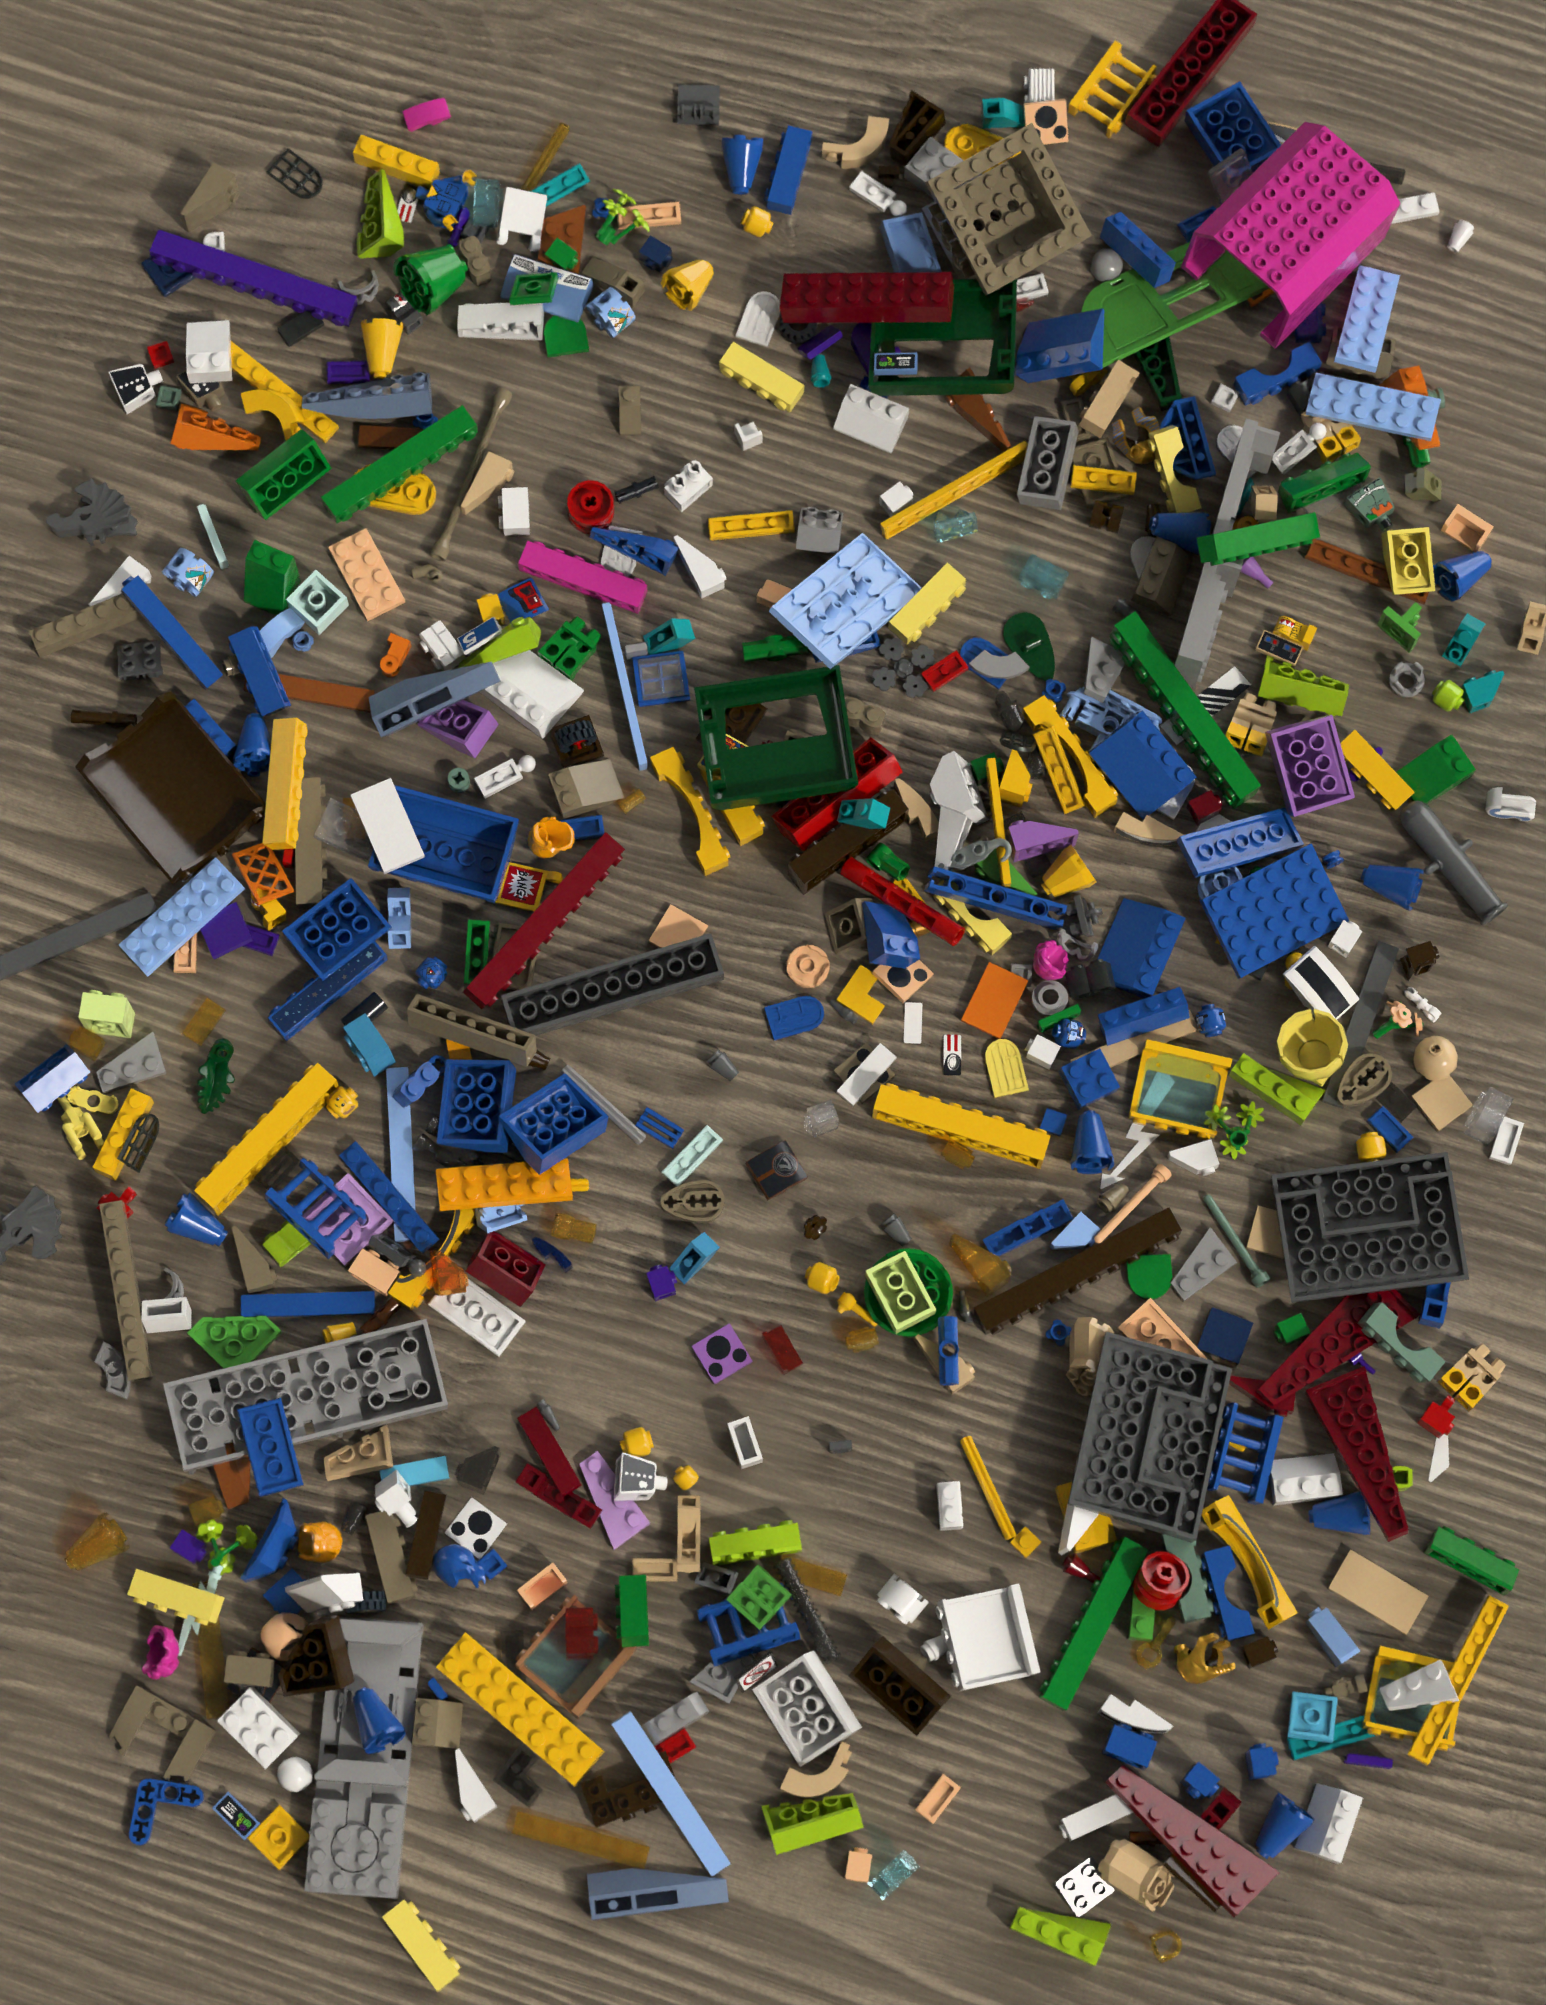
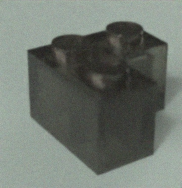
[493,1744,544,1809]

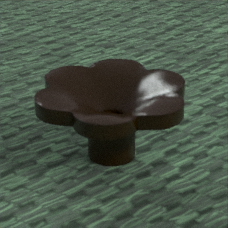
[804,1215,827,1240]

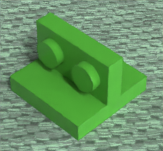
[1377,602,1422,653]

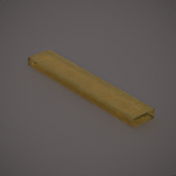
[192,1582,229,1720]
[512,1811,650,1869]

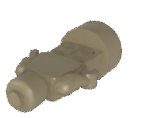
[1323,1674,1368,1699]

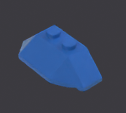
[1159,396,1216,480]
[240,1498,299,1583]

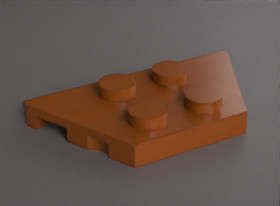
[538,205,586,275]

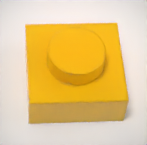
[1010,1526,1041,1559]

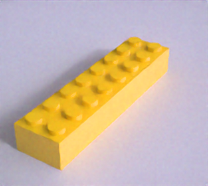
[194,1062,339,1216]
[872,1083,1050,1169]
[436,1632,605,1787]

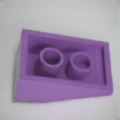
[417,700,499,758]
[1006,820,1079,863]

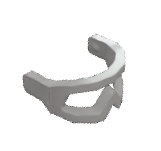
[338,270,379,305]
[1058,928,1098,962]
[144,1267,184,1301]

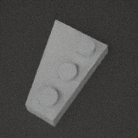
[1084,636,1125,703]
[96,1032,167,1094]
[1171,1227,1237,1302]
[690,1635,757,1704]

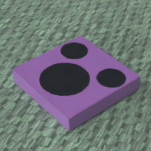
[691,1323,753,1385]

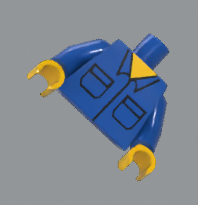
[416,170,477,231]

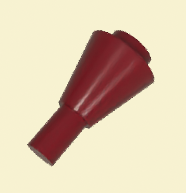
[1062,1553,1100,1583]

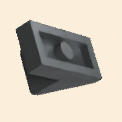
[694,1562,738,1596]

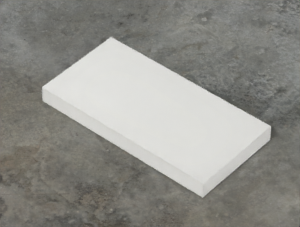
[351,778,425,874]
[428,1269,526,1357]

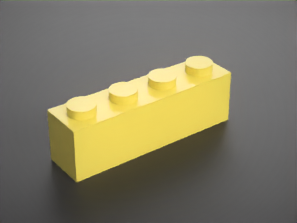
[719,342,804,412]
[888,563,966,645]
[127,1569,224,1626]
[382,1900,461,1992]

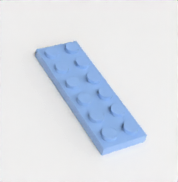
[1334,265,1400,373]
[1306,373,1441,441]
[119,857,245,977]

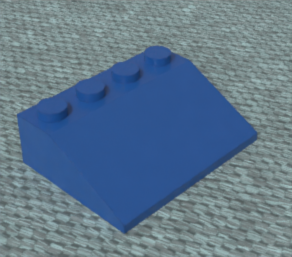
[1184,81,1281,188]
[1016,308,1104,383]
[1088,710,1197,820]
[282,878,392,981]
[1098,898,1186,999]
[437,1059,516,1153]
[498,1073,609,1175]

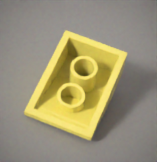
[1381,527,1435,595]

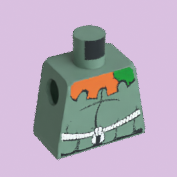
[1344,478,1394,532]

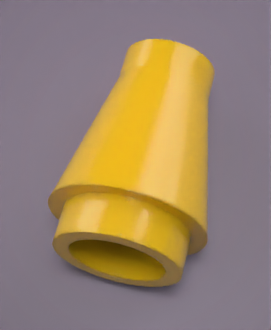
[322,1322,357,1343]

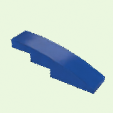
[983,1199,1074,1259]

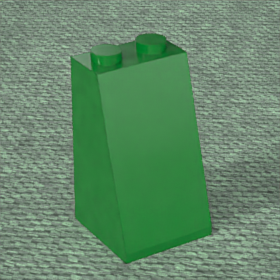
[244,540,301,616]

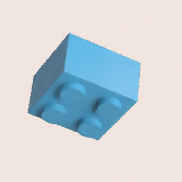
[343,1013,396,1077]

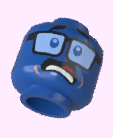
[1196,1004,1226,1037]
[1052,1018,1086,1049]

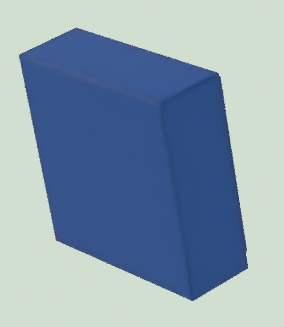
[1040,1108,1067,1137]
[477,1548,507,1580]
[428,1678,449,1701]

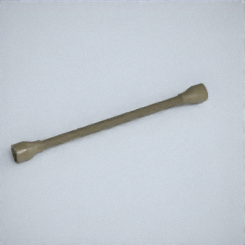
[430,388,513,562]

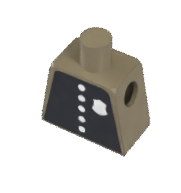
[176,370,225,412]

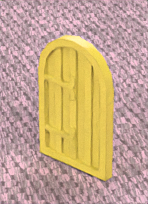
[985,1039,1029,1098]

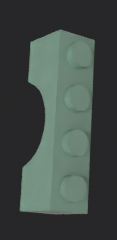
[1357,1302,1445,1383]
[1161,1534,1213,1624]

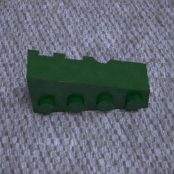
[1133,336,1182,411]

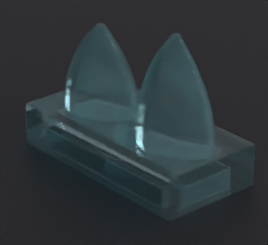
[933,509,978,543]

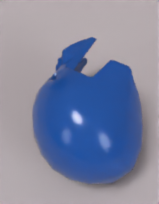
[432,1544,486,1588]

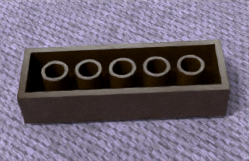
[788,789,909,895]

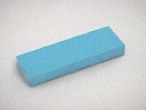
[379,1456,450,1486]

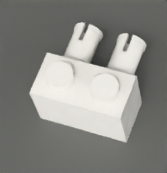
[664,460,713,513]
[374,1469,417,1528]

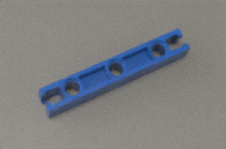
[924,866,1067,930]

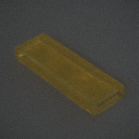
[776,1555,847,1597]

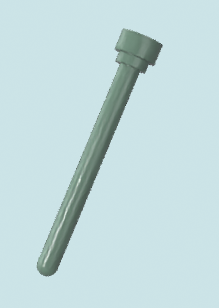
[1204,1195,1271,1288]

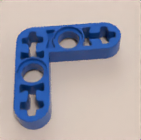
[129,1779,204,1846]

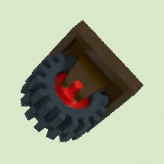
[549,715,604,769]

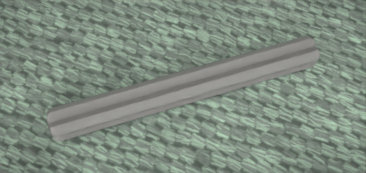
[561,1065,646,1145]

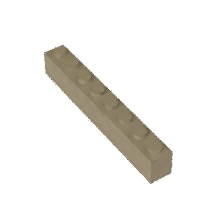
[99,1200,153,1381]

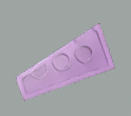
[579,1451,650,1550]

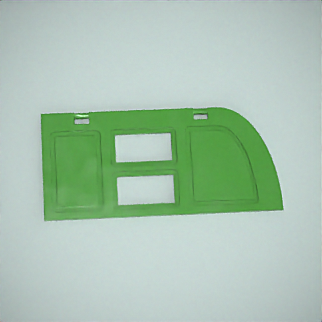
[1082,242,1270,368]

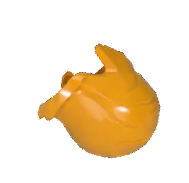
[528,816,575,858]
[298,1522,343,1563]

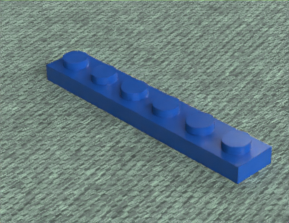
[339,1141,439,1254]

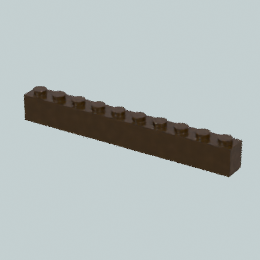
[973,1207,1182,1335]

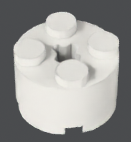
[877,1574,929,1624]

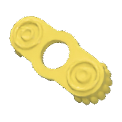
[67,1086,119,1114]

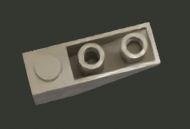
[581,257,645,308]

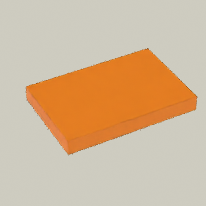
[961,962,1029,1039]

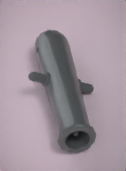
[1399,800,1508,925]

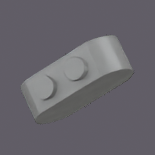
[641,1692,709,1746]

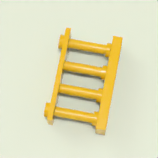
[1068,40,1157,138]

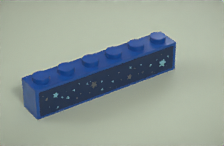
[268,941,388,1042]

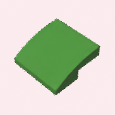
[726,1564,792,1630]

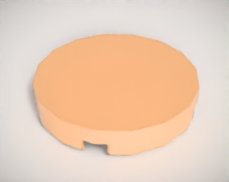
[787,945,830,988]

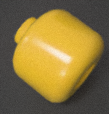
[673,1465,699,1490]

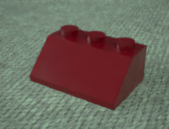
[465,1231,546,1307]

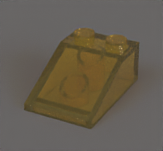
[949,1233,1012,1297]

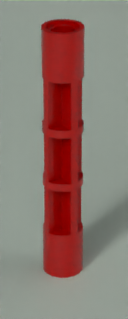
[840,857,965,946]

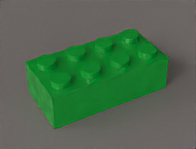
[235,429,332,521]

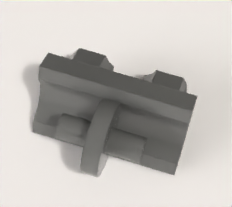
[1065,895,1103,937]

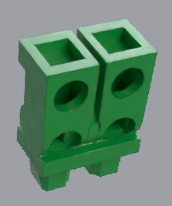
[538,616,601,681]

